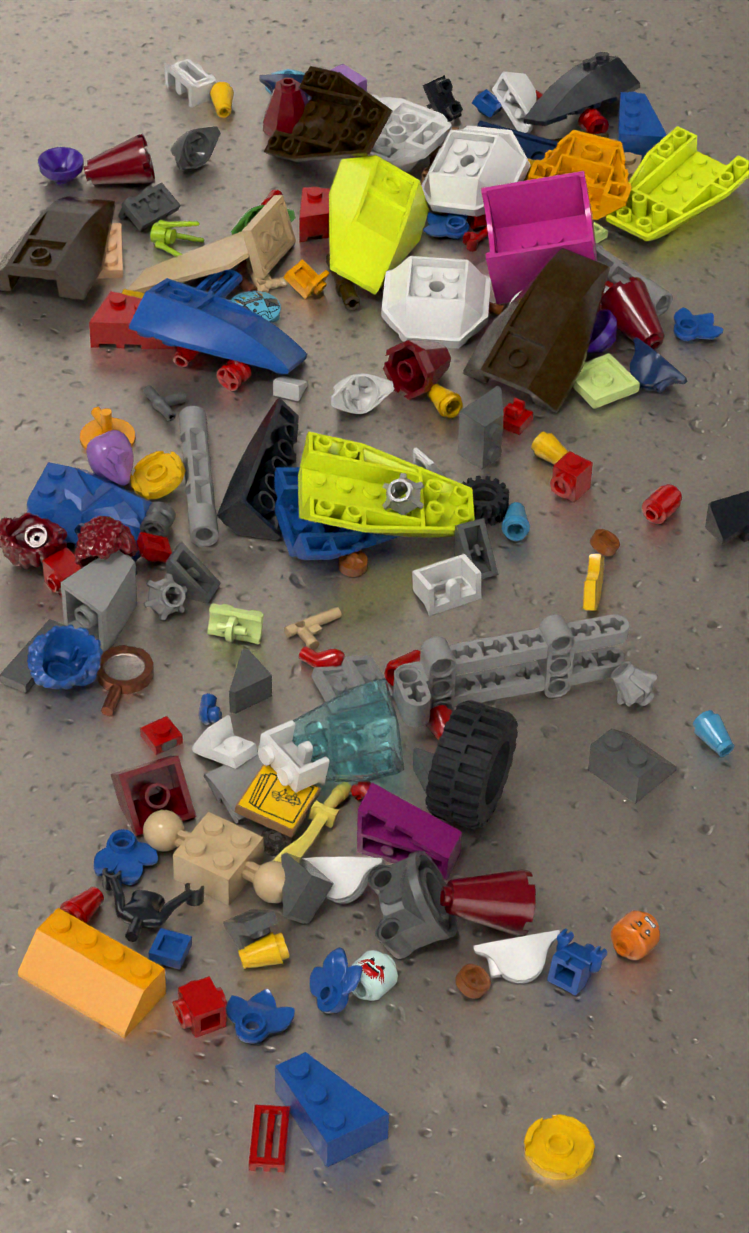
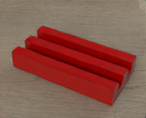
[249,1104,290,1173]

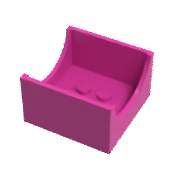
[481,171,598,304]

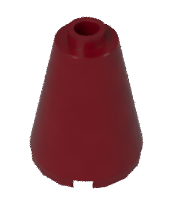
[84,134,155,185]
[599,277,665,350]
[440,869,536,936]

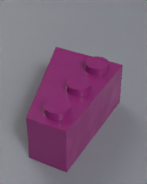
[357,783,462,880]

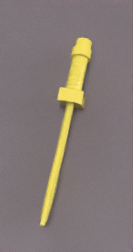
[273,782,351,862]

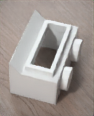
[164,59,217,108]
[412,554,482,616]
[258,720,330,793]

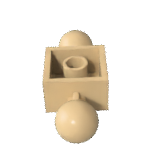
[143,810,285,905]

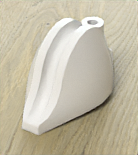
[331,373,394,414]
[302,857,385,904]
[473,930,560,984]

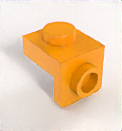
[283,259,330,299]

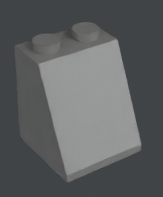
[61,550,137,652]

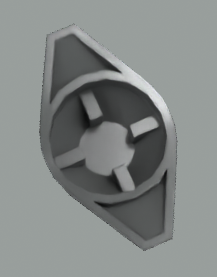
[170,126,221,170]

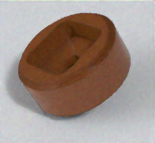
[590,529,620,556]
[339,551,368,577]
[455,964,491,999]

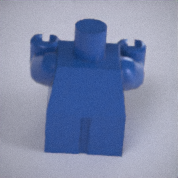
[547,929,607,996]

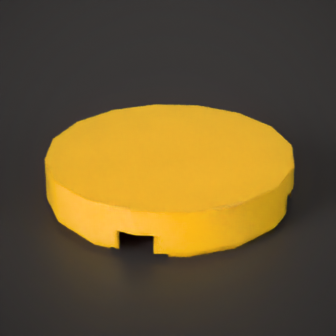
[130,451,186,500]
[523,1114,595,1180]

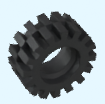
[461,476,509,526]

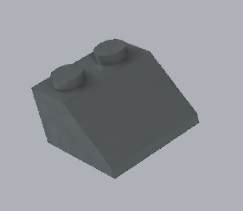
[457,386,504,469]
[588,729,677,803]

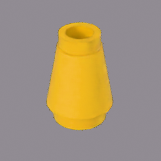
[210,82,234,118]
[427,384,463,418]
[531,431,568,464]
[238,932,290,970]

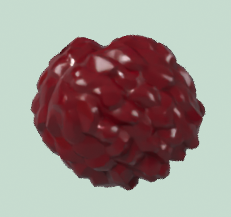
[0,512,67,569]
[74,516,139,569]

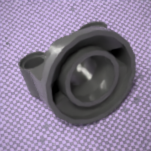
[368,850,457,959]

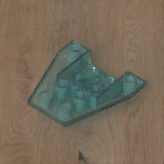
[292,678,404,782]

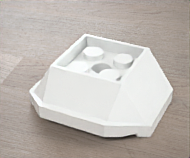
[368,94,452,173]
[422,125,531,217]
[381,256,491,349]

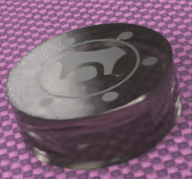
[261,827,293,857]

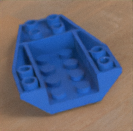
[129,278,307,374]

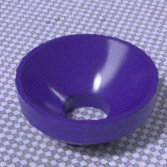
[38,147,84,184]
[587,309,617,353]

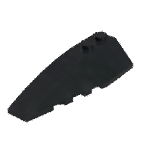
[524,52,640,126]
[217,398,299,540]

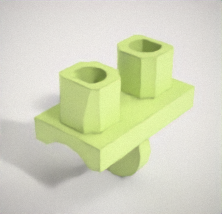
[207,603,264,644]

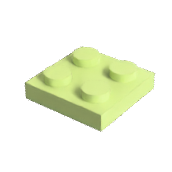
[572,353,640,409]

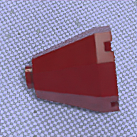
[263,77,308,137]
[383,340,451,400]

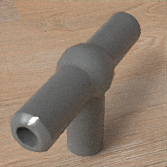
[143,386,186,421]

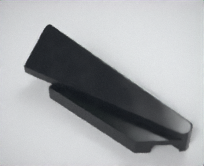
[705,491,749,544]

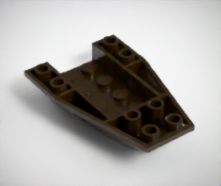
[264,66,393,162]
[0,196,115,300]
[463,248,610,413]

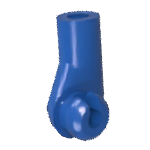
[198,693,222,725]

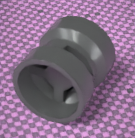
[140,502,176,537]

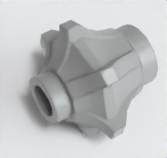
[382,473,424,515]
[143,573,187,620]
[611,661,658,706]

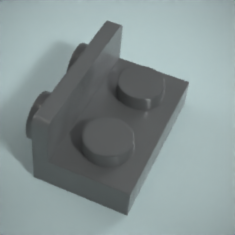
[118,183,181,231]

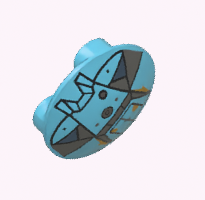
[230,291,281,322]

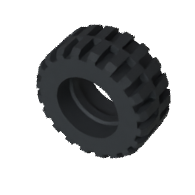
[425,700,518,829]

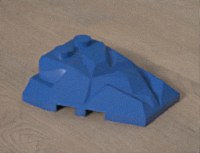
[27,462,153,548]
[275,467,401,560]

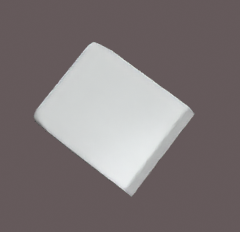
[273,376,308,401]
[413,448,445,477]

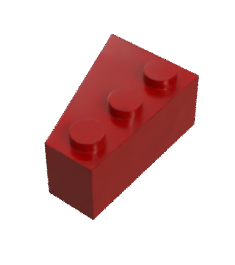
[299,187,330,243]
[89,291,177,350]

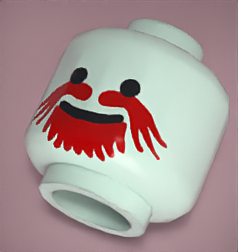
[351,950,398,1001]

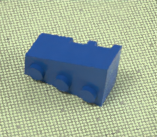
[617,92,667,160]
[275,1052,389,1167]

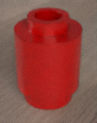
[642,484,682,524]

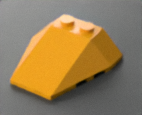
[527,130,632,220]

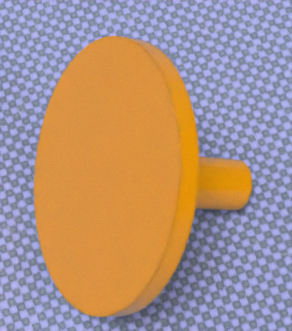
[80,407,136,450]

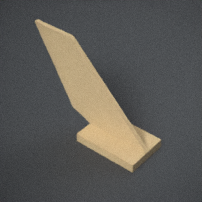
[127,195,296,293]

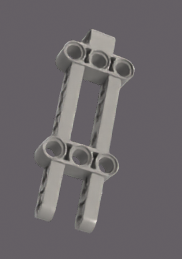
[393,614,629,727]

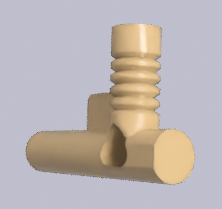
[246,259,287,293]
[284,607,342,650]

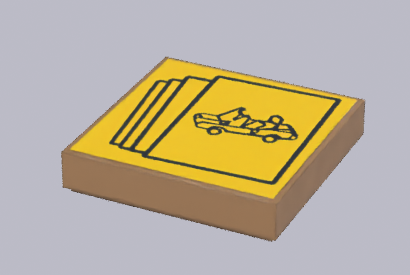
[235,764,321,838]

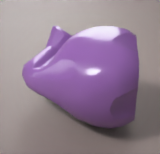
[86,430,134,486]

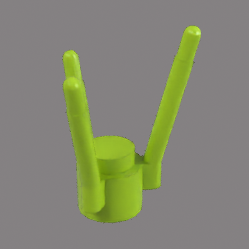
[150,220,205,257]

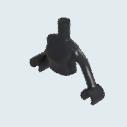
[102,868,204,942]

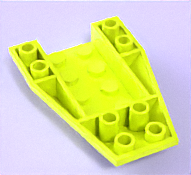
[606,126,749,242]
[329,155,429,294]
[298,431,475,538]

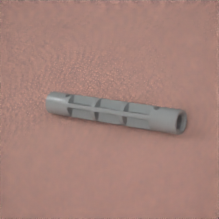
[596,243,673,316]
[179,406,219,547]

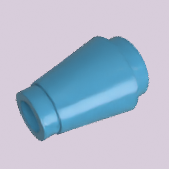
[501,502,530,541]
[692,710,735,757]

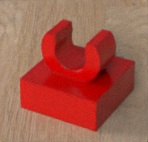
[503,398,534,436]

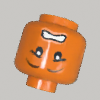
[611,910,660,960]

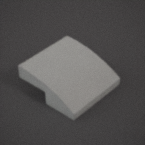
[311,655,394,717]
[204,750,270,825]

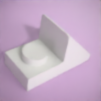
[192,715,258,769]

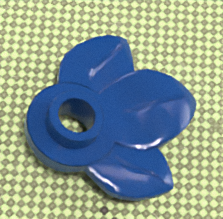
[423,213,469,239]
[673,307,724,341]
[93,829,158,885]
[310,947,362,1014]
[226,989,295,1044]

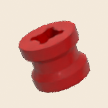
[578,108,609,134]
[217,359,251,391]

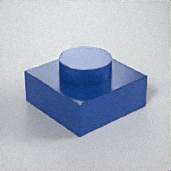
[472,89,503,118]
[148,928,192,969]

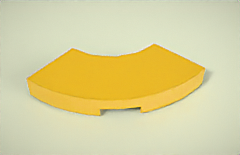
[583,554,604,611]

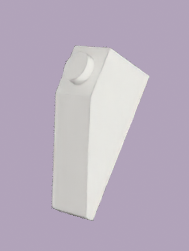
[492,71,537,134]

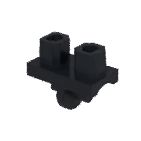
[422,75,463,122]

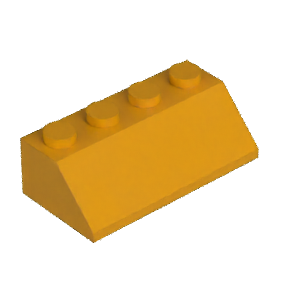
[18,908,166,1038]

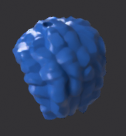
[27,624,103,690]

